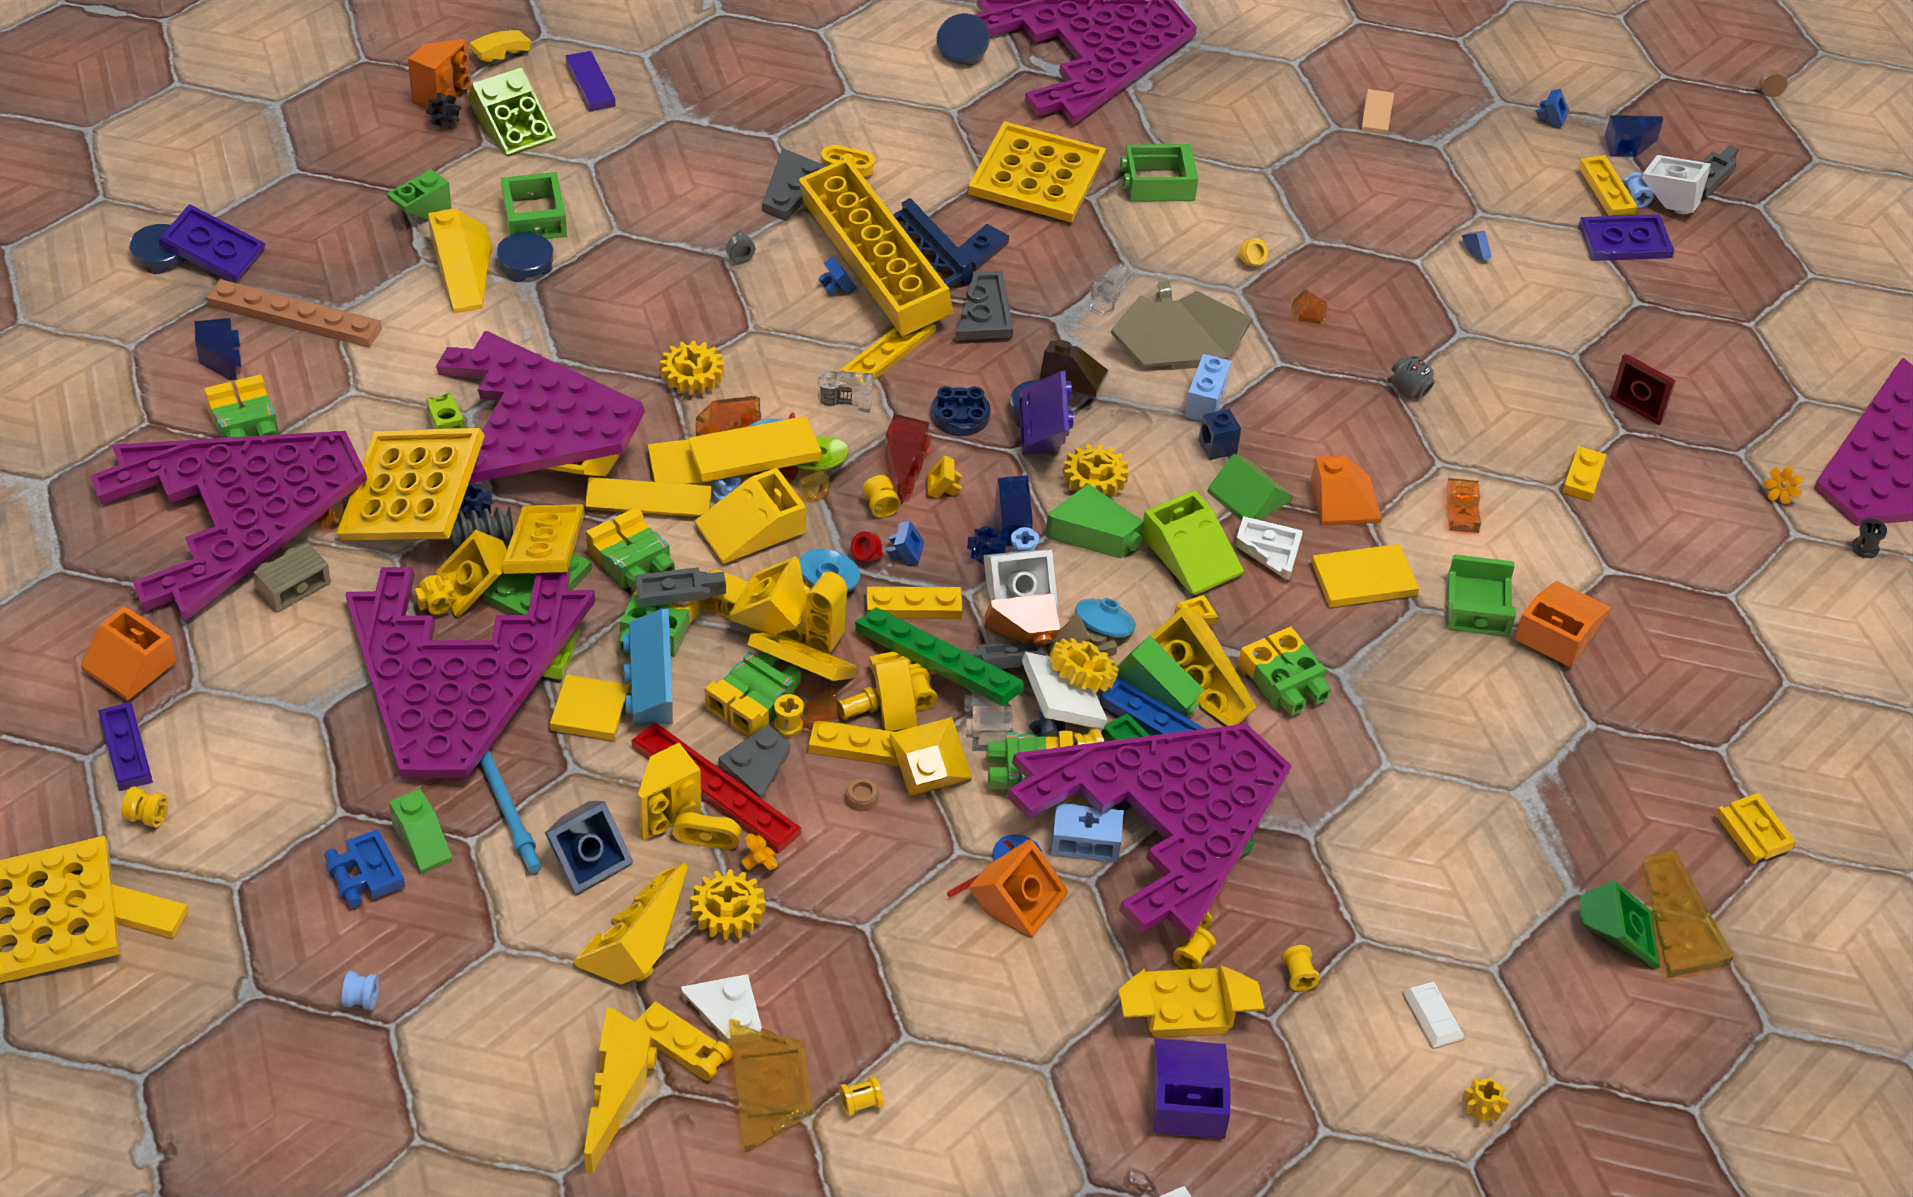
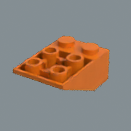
[1515,581,1612,667]

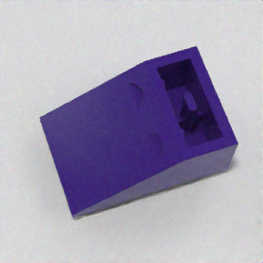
[1019,371,1074,454]
[1153,1038,1230,1138]

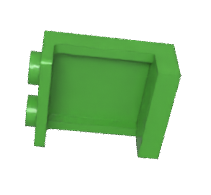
[1447,554,1516,637]

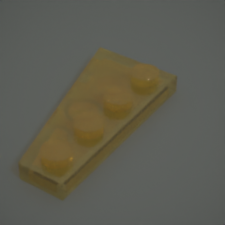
[1643,850,1733,978]

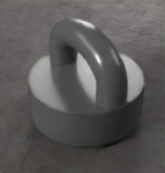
[726,231,756,264]

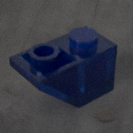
[1605,115,1664,157]
[194,318,242,381]
[993,475,1033,547]

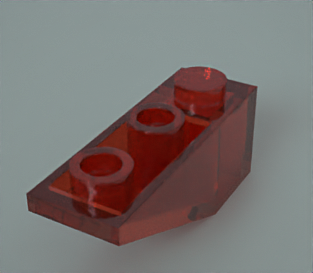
[885,414,932,504]

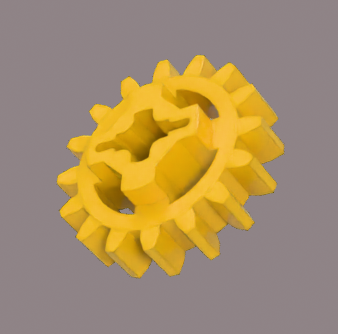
[660,340,724,395]
[1063,444,1129,497]
[1048,638,1119,692]
[690,869,766,940]

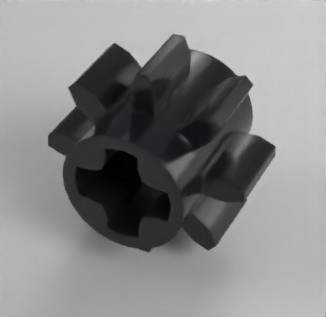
[426,93,462,128]

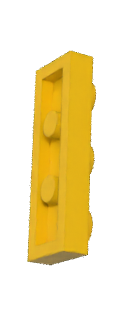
[1578,155,1638,216]
[867,586,962,619]
[808,720,900,767]

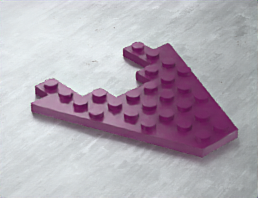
[974,0,1197,125]
[389,331,645,488]
[1814,358,1913,526]
[90,431,368,620]
[345,567,596,778]
[1007,724,1292,940]

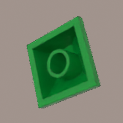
[1579,880,1661,969]

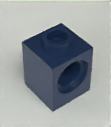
[1198,409,1241,460]

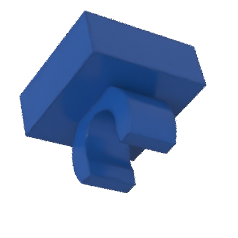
[1536,89,1569,127]
[818,256,857,296]
[886,521,924,566]

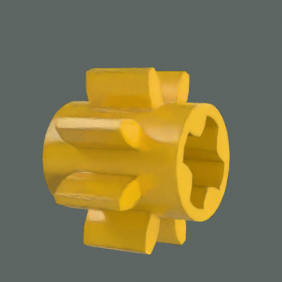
[415,575,456,615]
[1462,1077,1509,1123]

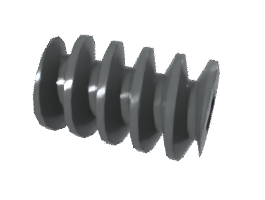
[450,506,513,550]

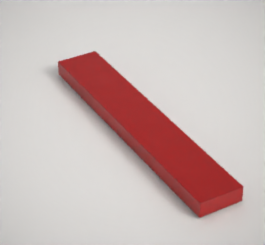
[631,721,801,854]

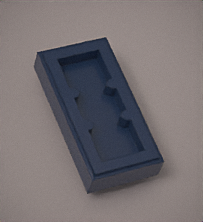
[958,224,1009,271]

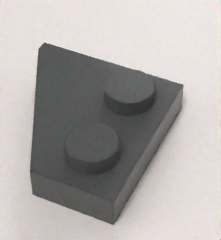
[718,724,790,800]

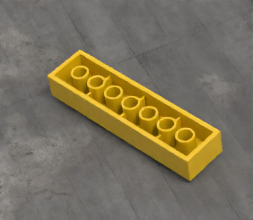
[799,157,953,336]

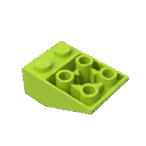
[468,67,557,156]
[1142,490,1244,596]

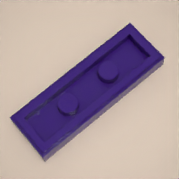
[566,51,616,111]
[98,702,153,791]

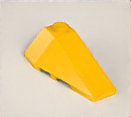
[573,862,688,984]
[584,1008,657,1173]

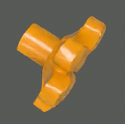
[1763,466,1803,504]
[741,833,778,871]

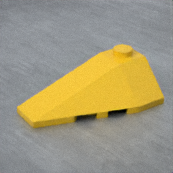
[428,208,492,313]
[1150,608,1257,726]

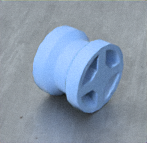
[342,971,380,1011]

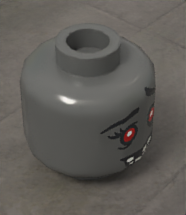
[1391,356,1435,399]

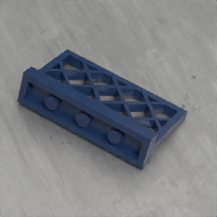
[893,198,973,288]

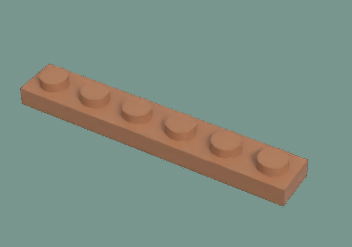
[207,279,382,348]

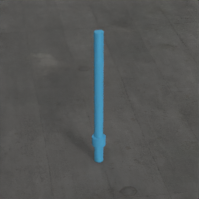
[480,749,542,873]

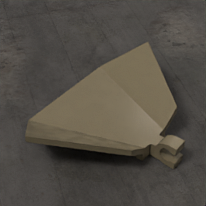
[1111,281,1253,370]

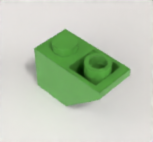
[387,169,451,220]

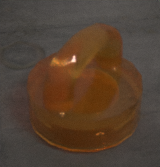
[317,501,345,529]

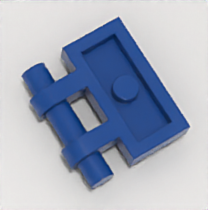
[324,829,405,908]

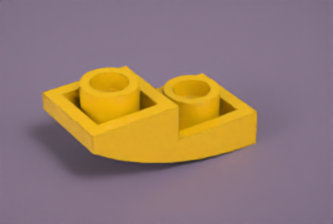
[468,30,532,62]
[874,657,917,731]

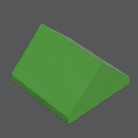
[1207,453,1293,520]

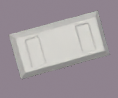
[1403,982,1465,1048]

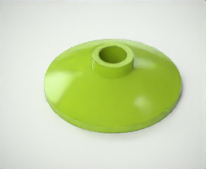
[795,437,849,472]

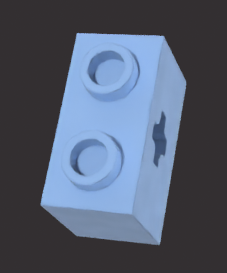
[1185,354,1231,422]
[1051,803,1124,863]

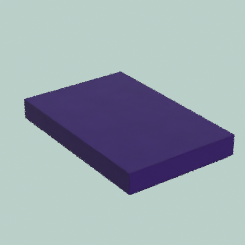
[159,204,266,283]
[1579,215,1674,261]

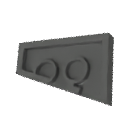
[762,148,827,221]
[956,271,1013,340]

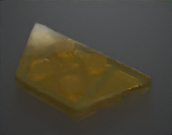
[729,1019,813,1153]

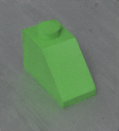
[389,789,453,874]

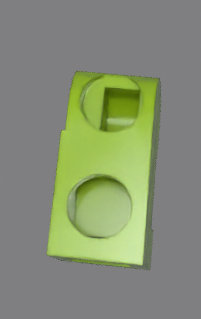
[426,393,465,429]

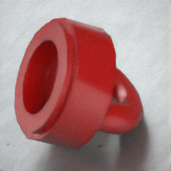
[850,531,883,563]

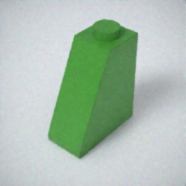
[1045,483,1144,558]
[1116,635,1204,717]

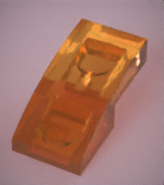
[1447,478,1481,533]

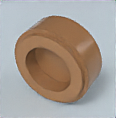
[1759,70,1788,97]
[846,778,879,811]

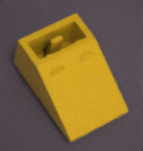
[695,468,806,564]

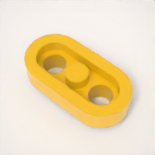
[821,145,875,177]
[672,812,742,850]

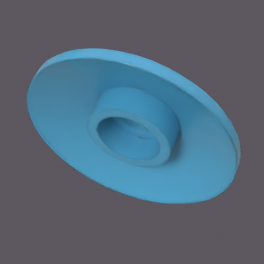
[800,549,860,592]
[1075,598,1136,637]

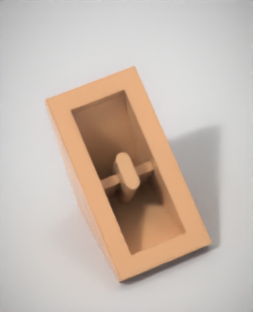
[1361,89,1394,134]

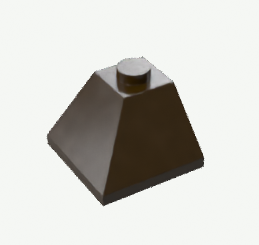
[1039,340,1108,397]

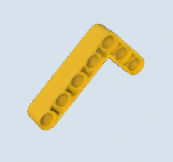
[699,569,847,654]

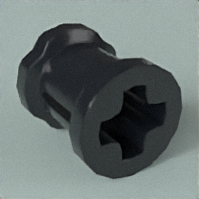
[1852,518,1887,559]

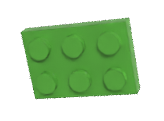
[483,553,592,615]

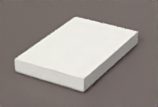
[1021,652,1107,729]

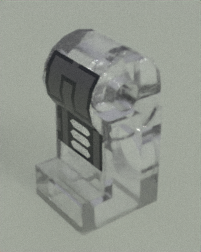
[818,371,873,413]

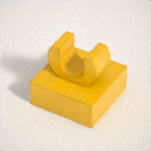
[927,455,962,499]

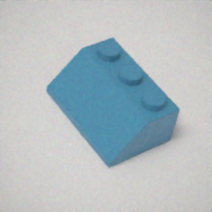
[623,608,673,725]

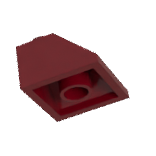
[1610,353,1676,425]

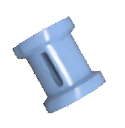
[1622,172,1654,208]
[1010,527,1039,552]

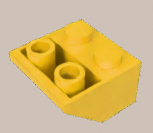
[638,743,701,840]

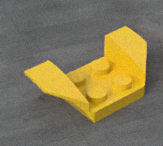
[1119,965,1264,1038]

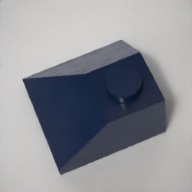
[545,801,633,894]

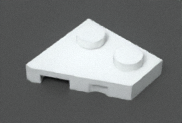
[1235,516,1303,580]
[681,974,763,1046]

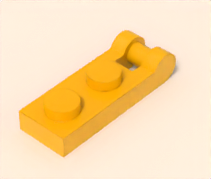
[635,1001,733,1081]

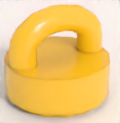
[1237,238,1268,267]

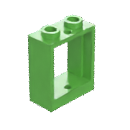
[1120,144,1198,201]
[501,172,567,239]

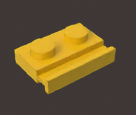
[1716,793,1796,864]

